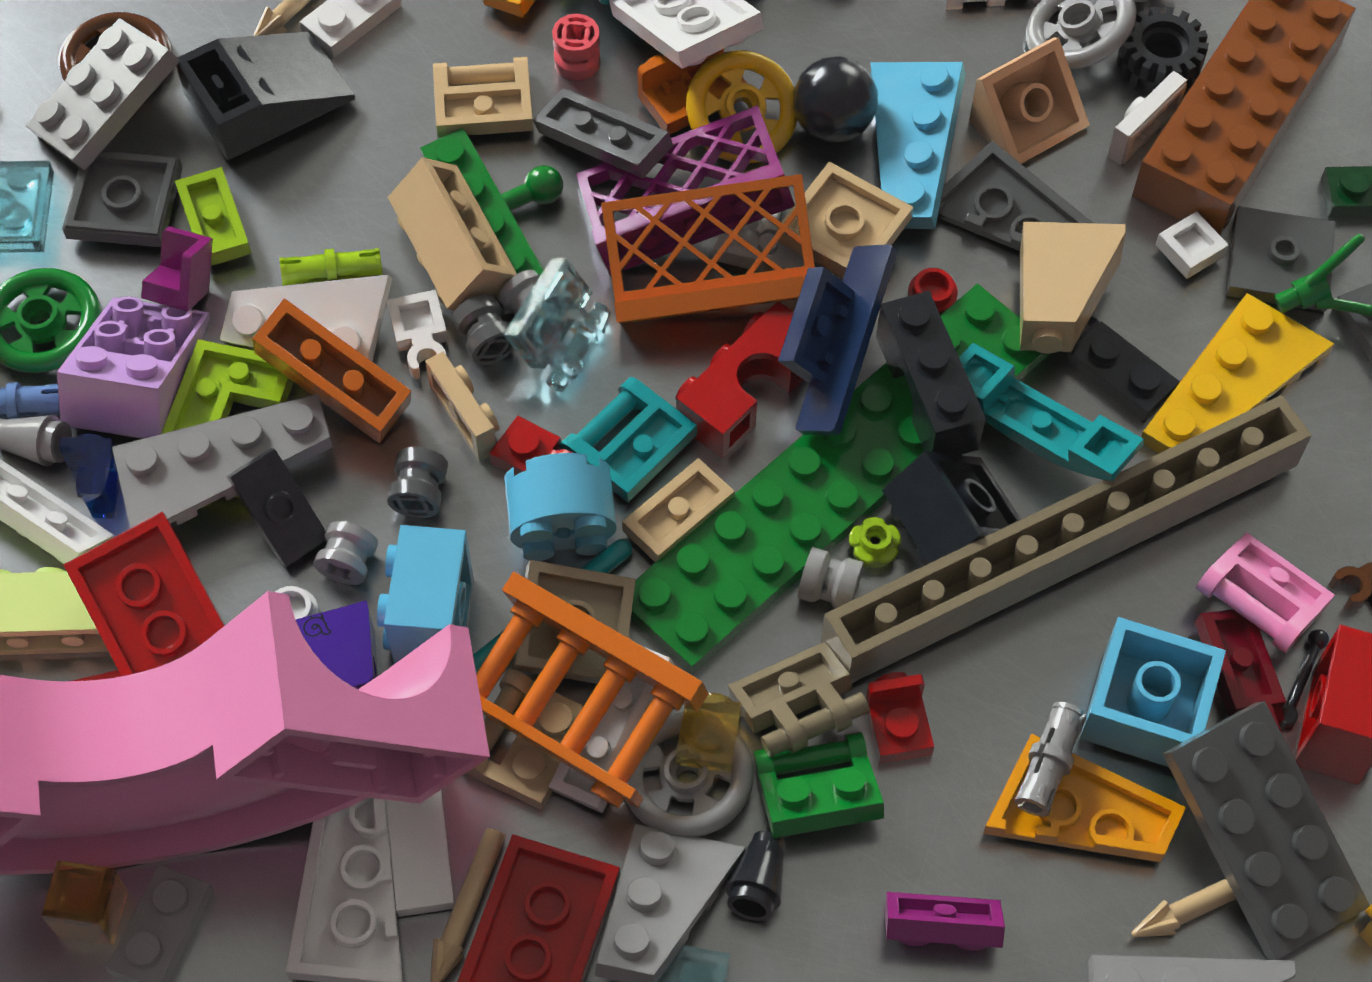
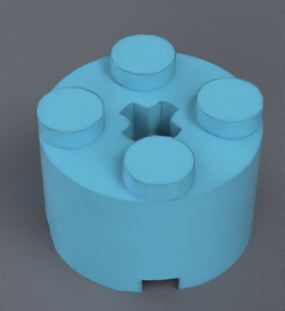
[504,453,617,561]

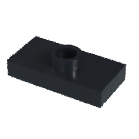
[226,448,326,567]

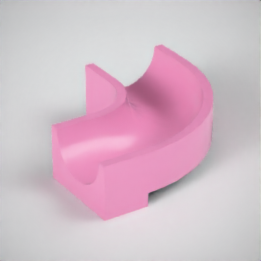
[0,591,490,875]

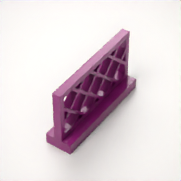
[576,105,795,276]

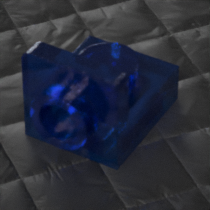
[59,434,120,519]

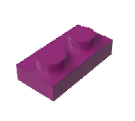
[885,892,1005,951]

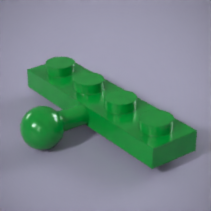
[420,128,563,284]

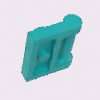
[559,377,697,503]

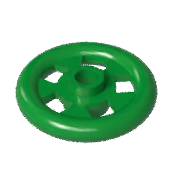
[0,268,101,373]

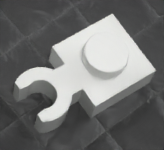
[387,289,448,379]

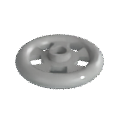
[1026,0,1136,69]
[627,712,754,837]

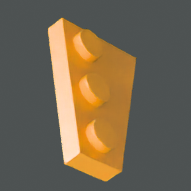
[983,733,1186,862]

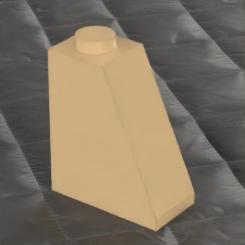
[1020,222,1126,354]

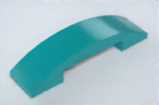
[959,343,1144,481]

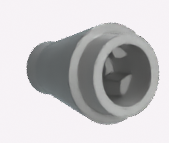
[0,415,72,466]

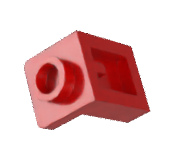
[866,672,934,764]

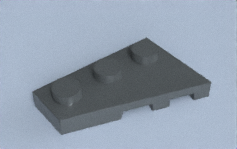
[937,141,1093,251]

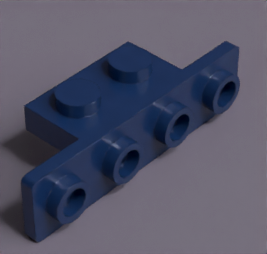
[778,244,897,436]

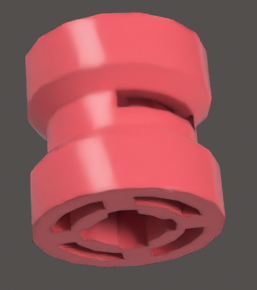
[552,14,601,81]

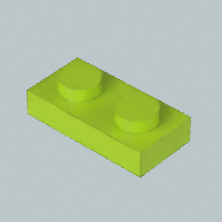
[175,167,252,266]

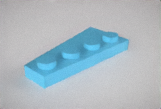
[870,62,966,229]

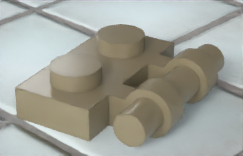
[728,642,870,757]

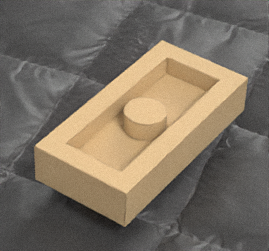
[425,351,500,462]
[622,458,735,562]

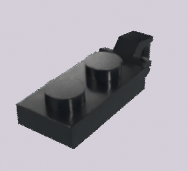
[1064,316,1180,421]

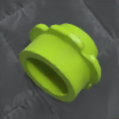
[849,517,901,568]

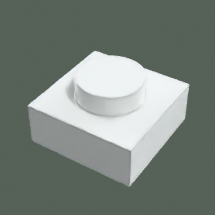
[1155,211,1229,279]

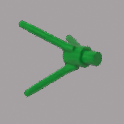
[1274,234,1372,316]

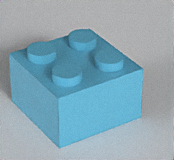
[377,525,474,664]
[1080,617,1226,767]

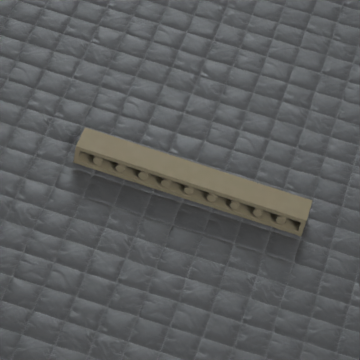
[821,395,1312,683]

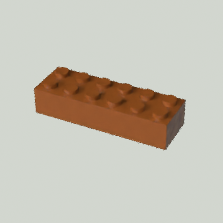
[1132,0,1356,236]

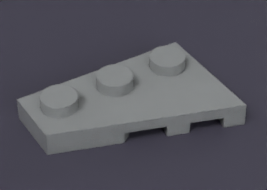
[595,824,745,982]

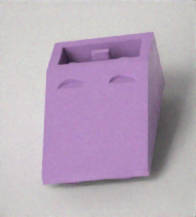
[57,297,210,439]

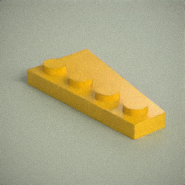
[1141,293,1334,453]

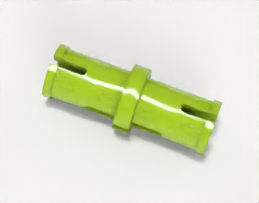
[279,248,383,286]

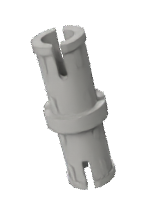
[1014,702,1087,817]

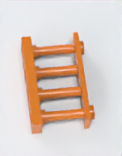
[476,571,709,808]

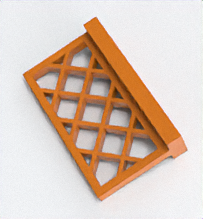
[601,174,815,324]

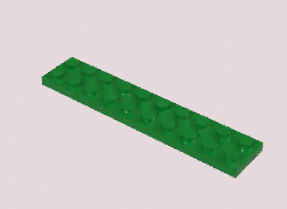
[631,283,1049,675]

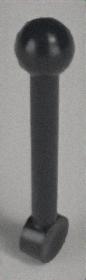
[1279,629,1329,729]

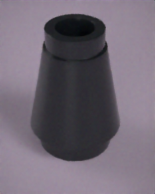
[725,831,786,921]

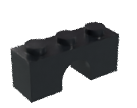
[876,291,986,455]

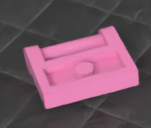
[1196,532,1335,654]

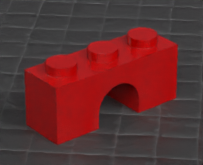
[675,301,804,459]

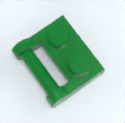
[752,732,884,838]

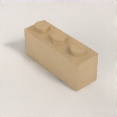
[388,157,517,311]

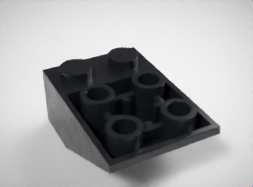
[176,31,355,160]

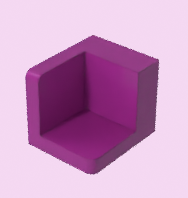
[141,227,213,311]

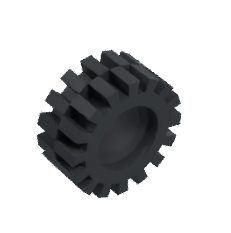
[1117,6,1209,95]

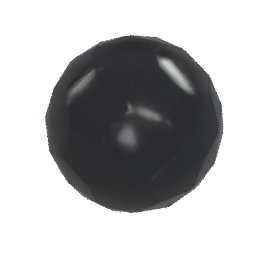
[793,56,878,143]

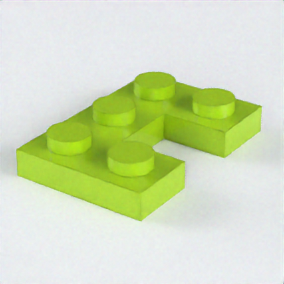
[161,339,294,498]

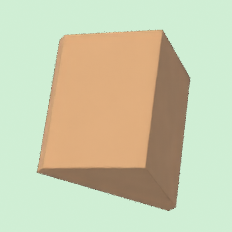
[969,37,1090,164]

